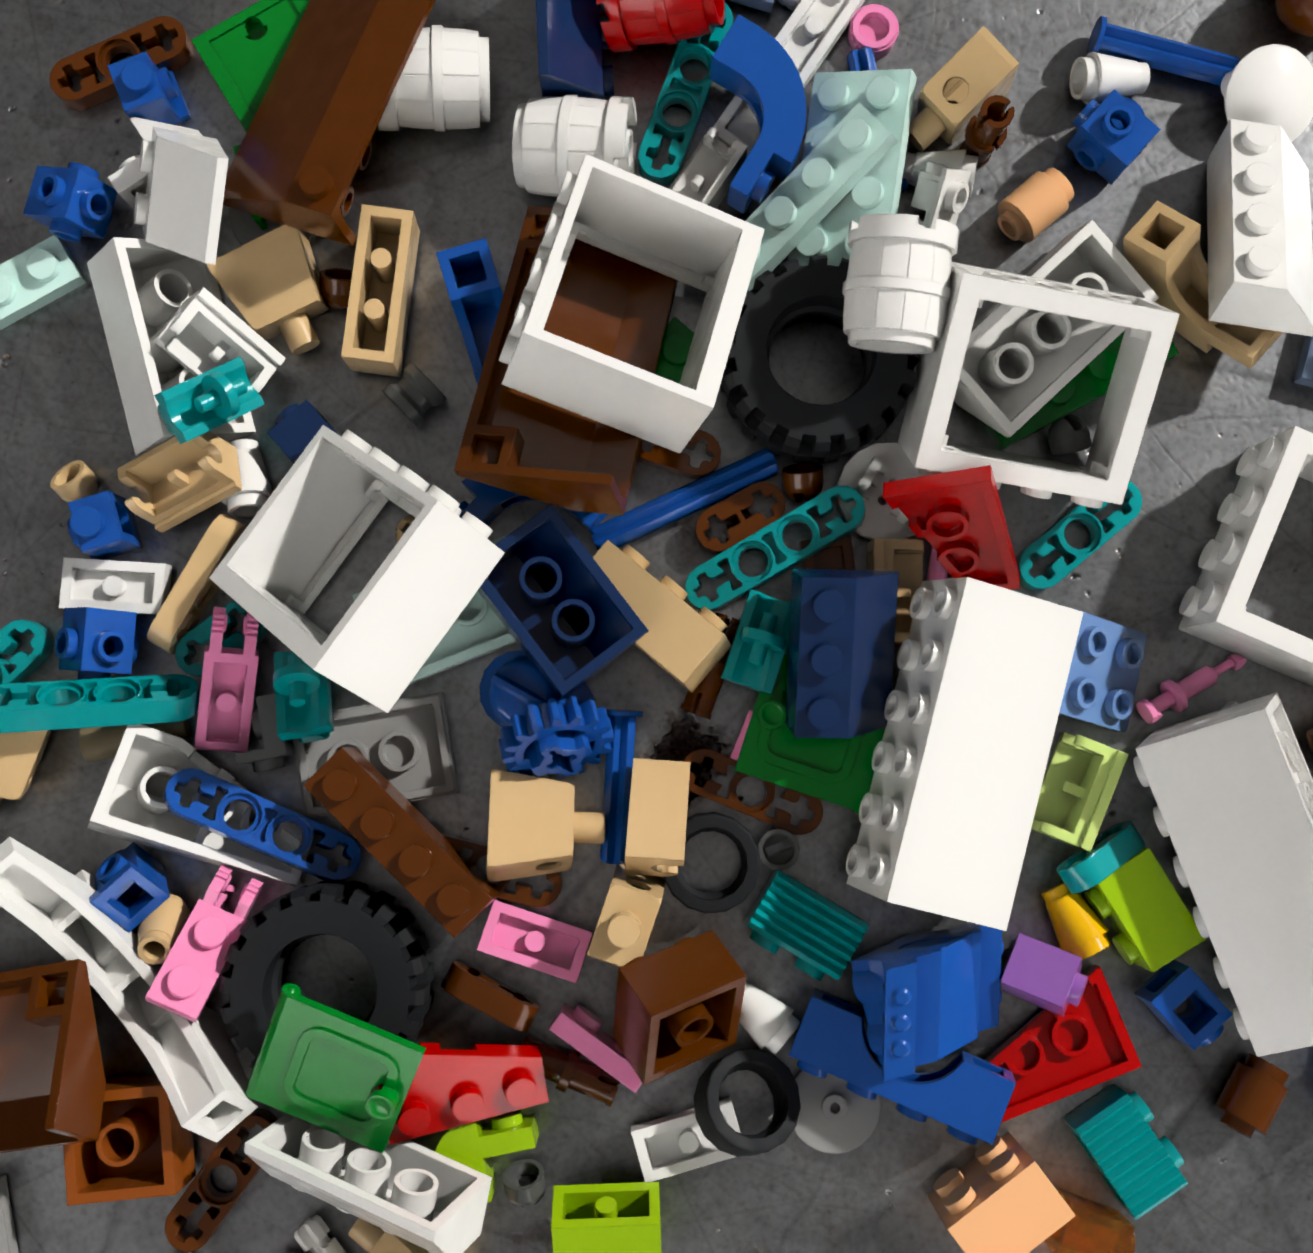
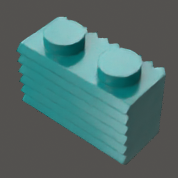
[744,870,869,981]
[1063,1084,1188,1220]

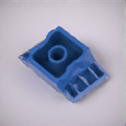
[850,923,1004,1082]

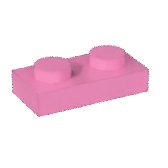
[477,900,593,983]
[549,1003,642,1093]

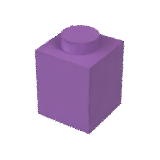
[1001,933,1088,1017]

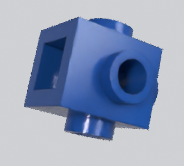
[1067,89,1161,185]
[23,162,117,242]
[55,607,139,679]

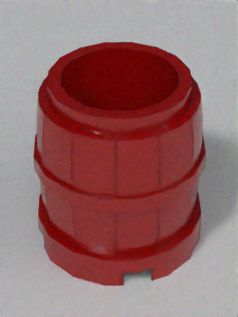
[596,0,725,53]

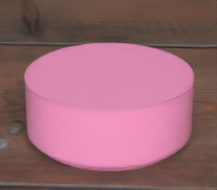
[847,4,899,59]

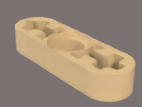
[147,513,247,654]

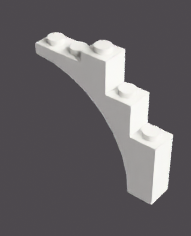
[0,837,259,1143]

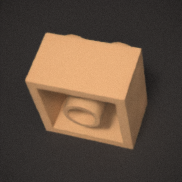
[927,1132,1076,1253]

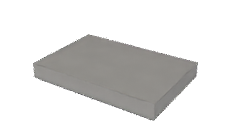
[293,692,460,819]

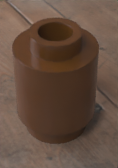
[1215,1053,1289,1139]

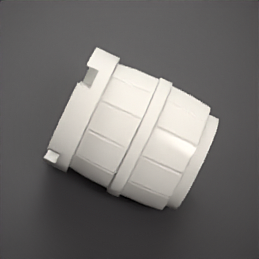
[378,25,490,132]
[512,94,637,197]
[842,213,959,354]

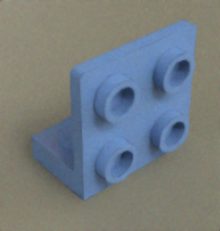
[1059,610,1147,732]

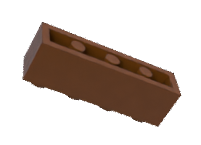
[303,747,501,938]

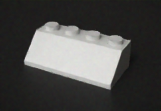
[1206,119,1313,337]
[954,220,1159,438]
[87,237,256,456]
[244,1114,492,1253]

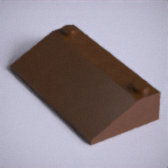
[223,0,435,247]
[454,206,678,516]
[0,959,106,1153]

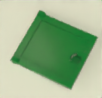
[191,0,309,133]
[734,654,894,816]
[245,983,426,1153]

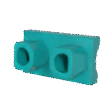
[154,356,265,444]
[721,589,791,695]
[273,651,334,743]

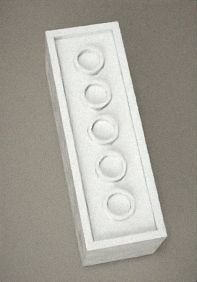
[846,577,1083,931]
[1133,692,1313,1057]

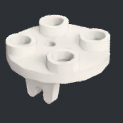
[836,443,922,540]

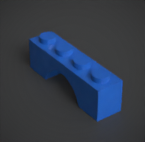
[436,238,503,386]
[788,988,1016,1145]

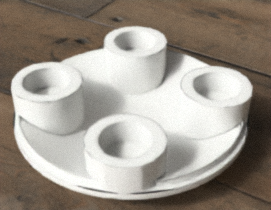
[1220,44,1313,142]

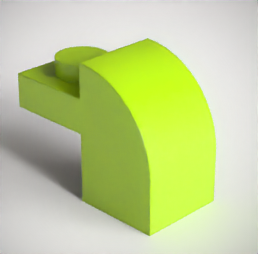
[435,1110,540,1203]

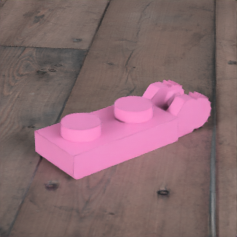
[194,607,259,753]
[145,864,263,1023]

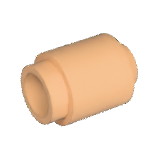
[997,168,1074,243]

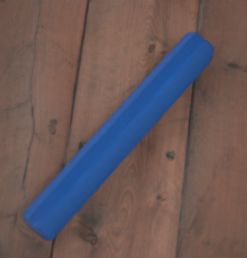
[590,448,779,551]

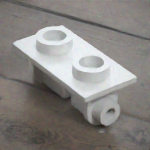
[911,161,971,230]

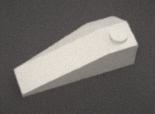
[87,724,314,887]

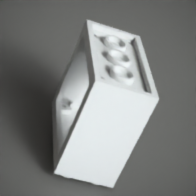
[498,154,765,453]
[898,262,1180,508]
[209,425,505,713]
[1178,426,1313,687]

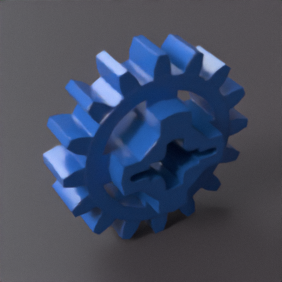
[498,696,615,780]

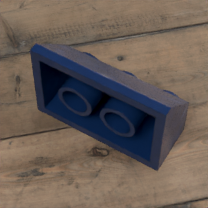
[536,0,614,100]
[477,504,649,701]
[785,569,899,739]

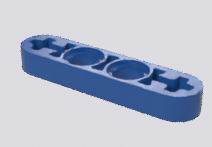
[164,768,361,881]

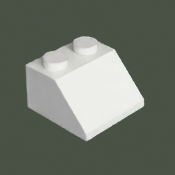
[134,127,229,265]

